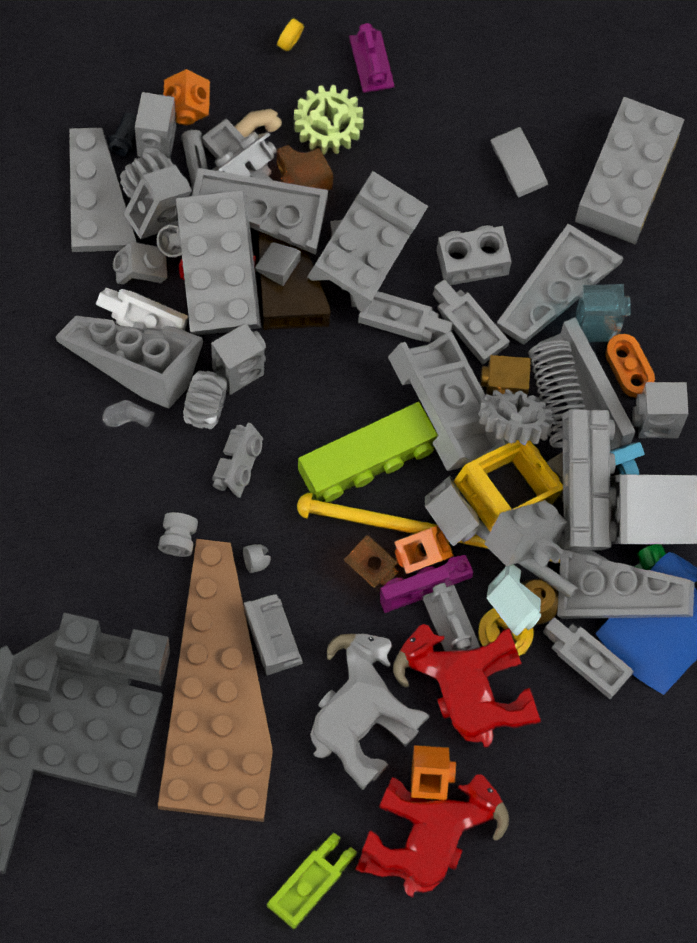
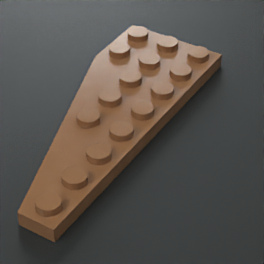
[158,539,273,822]

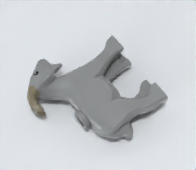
[310,634,429,790]

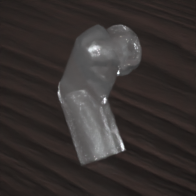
[102,400,154,427]

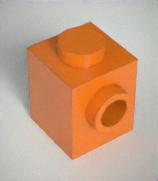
[411,745,456,800]

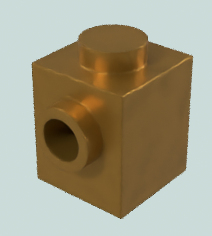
[481,355,531,396]

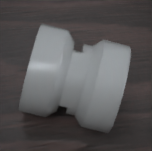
[156,220,182,257]
[158,512,198,557]

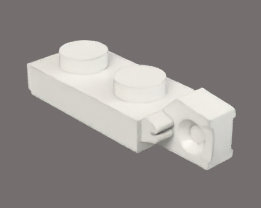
[96,288,189,331]

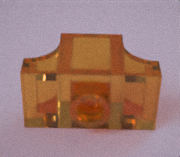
[277,144,333,191]

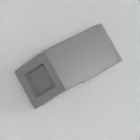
[425,476,479,546]

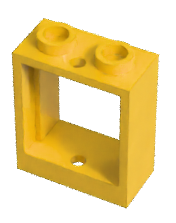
[453,440,563,532]

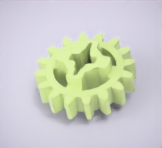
[294,85,364,154]

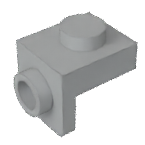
[113,242,167,285]

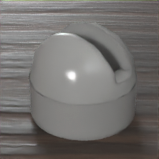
[243,544,271,573]

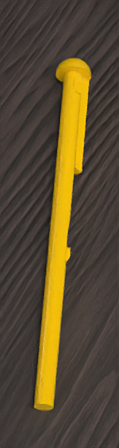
[297,493,560,563]

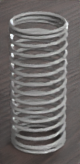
[528,340,585,448]

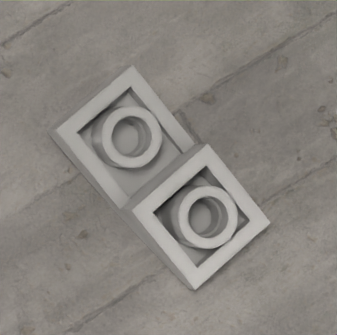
[491,127,548,198]

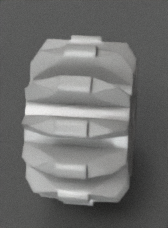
[120,151,173,198]
[183,371,227,429]

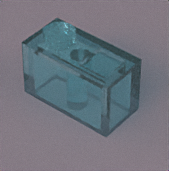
[576,284,631,342]

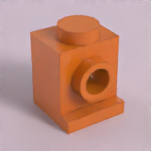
[395,526,454,574]

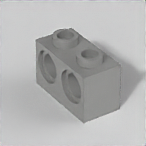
[437,225,511,285]
[211,323,266,395]
[632,382,689,438]

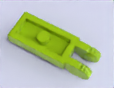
[267,833,357,930]

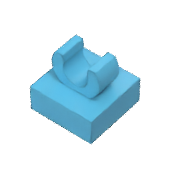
[610,442,645,475]

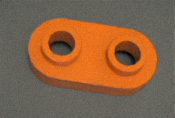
[605,334,655,398]

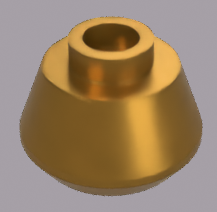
[522,579,558,624]

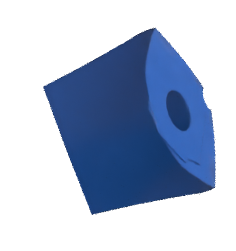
[596,552,697,695]

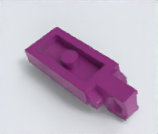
[380,555,473,613]

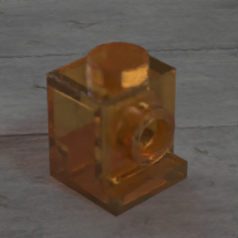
[344,534,398,588]

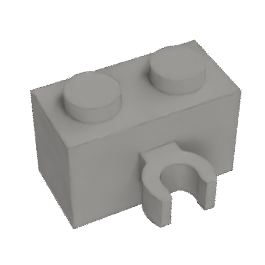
[484,500,568,567]

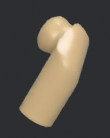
[234,109,282,137]

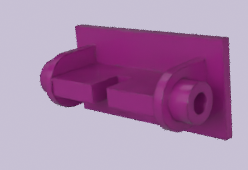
[349,24,394,93]

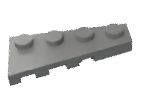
[70,128,137,252]
[192,168,328,255]
[496,224,623,345]
[557,549,694,619]

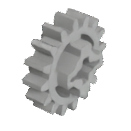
[478,389,553,445]

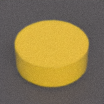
[277,18,304,52]

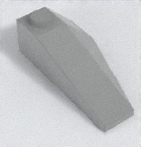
[56,316,203,408]

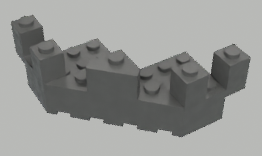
[0,613,170,874]

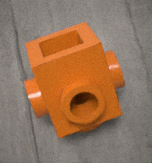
[163,69,210,125]

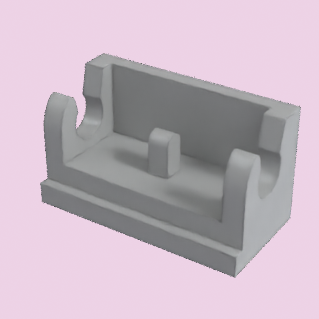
[244,595,303,676]

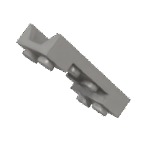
[307,171,428,312]
[388,332,509,471]

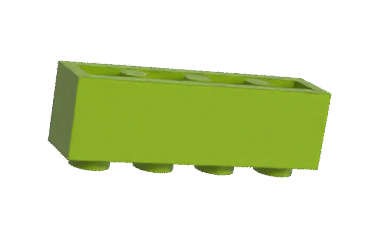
[298,402,438,502]

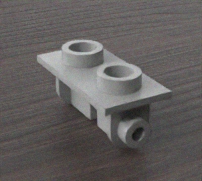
[212,132,277,176]
[212,423,263,498]
[422,583,480,651]

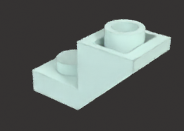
[487,564,541,636]

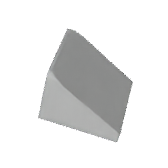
[255,242,301,286]

